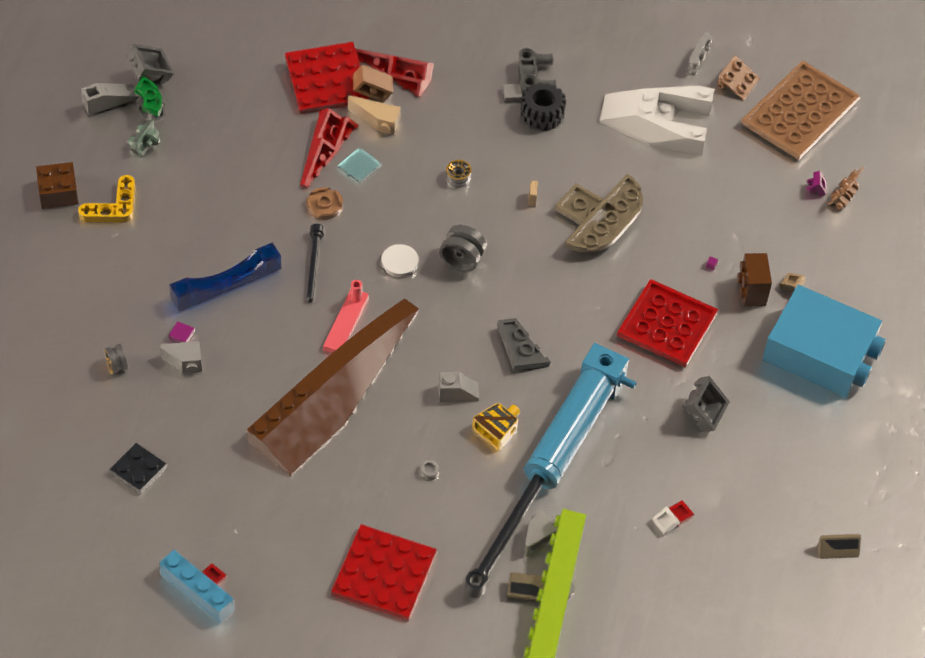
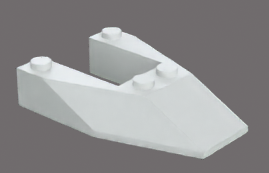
[599,86,715,155]

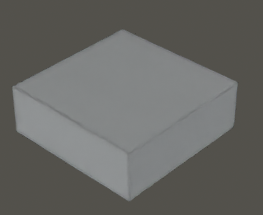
[503,84,522,102]

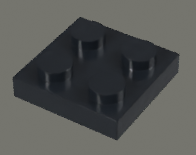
[109,443,167,495]

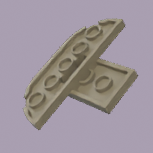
[555,174,643,253]

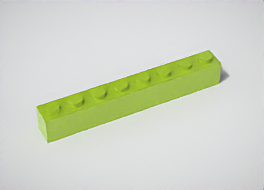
[523,508,587,658]

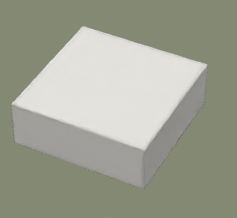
[652,506,681,535]

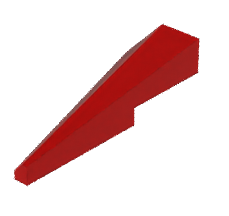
[356,48,434,97]
[300,108,358,188]

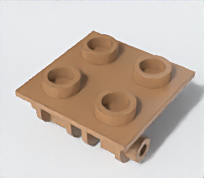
[717,55,760,101]
[828,167,864,210]

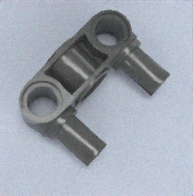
[518,48,556,93]

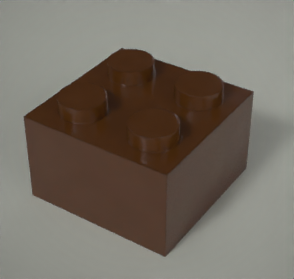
[36,162,79,209]
[737,253,772,306]

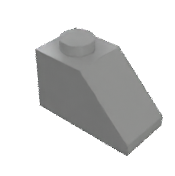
[160,341,202,373]
[439,372,479,402]
[524,510,557,557]

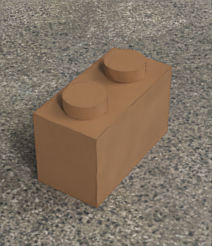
[353,65,393,103]

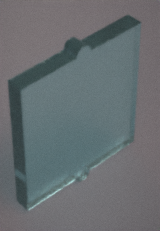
[338,148,382,183]

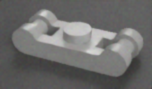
[687,33,713,75]

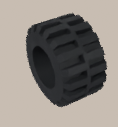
[520,82,566,130]

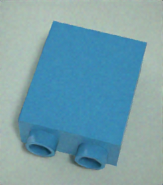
[762,284,886,398]

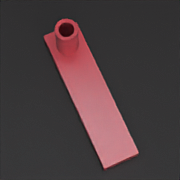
[323,280,369,353]

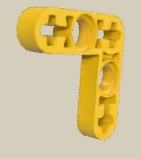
[78,175,135,222]

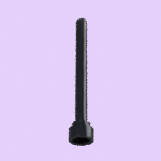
[307,224,325,303]

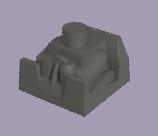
[127,44,174,85]
[682,376,730,431]

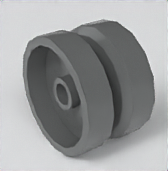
[439,225,487,272]

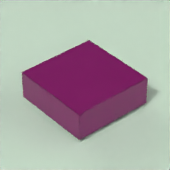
[168,321,195,343]

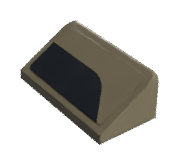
[817,534,861,559]
[507,572,544,600]

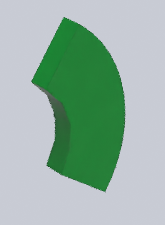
[134,77,162,117]

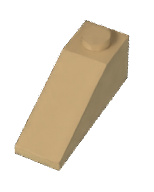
[348,95,401,135]

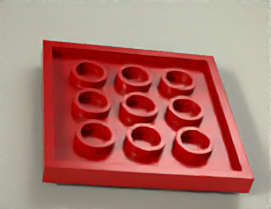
[285,41,370,114]
[617,279,719,367]
[331,524,437,621]

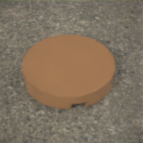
[306,187,343,220]

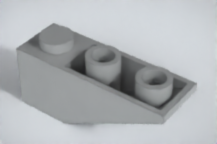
[80,83,139,115]

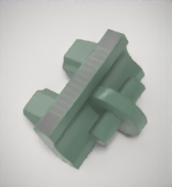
[128,120,160,156]

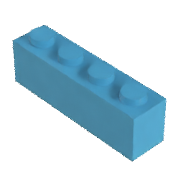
[159,550,235,624]

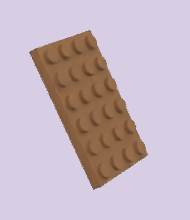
[741,60,860,160]

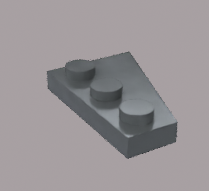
[497,318,551,370]

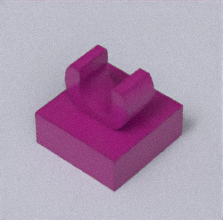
[807,171,827,197]

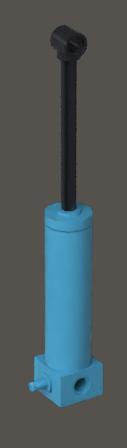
[465,343,637,598]

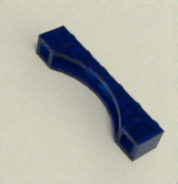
[169,242,282,311]

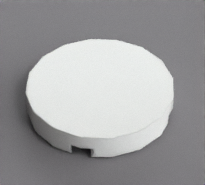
[382,244,419,278]

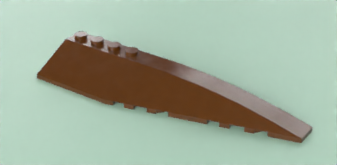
[247,298,419,476]

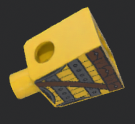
[472,403,520,451]

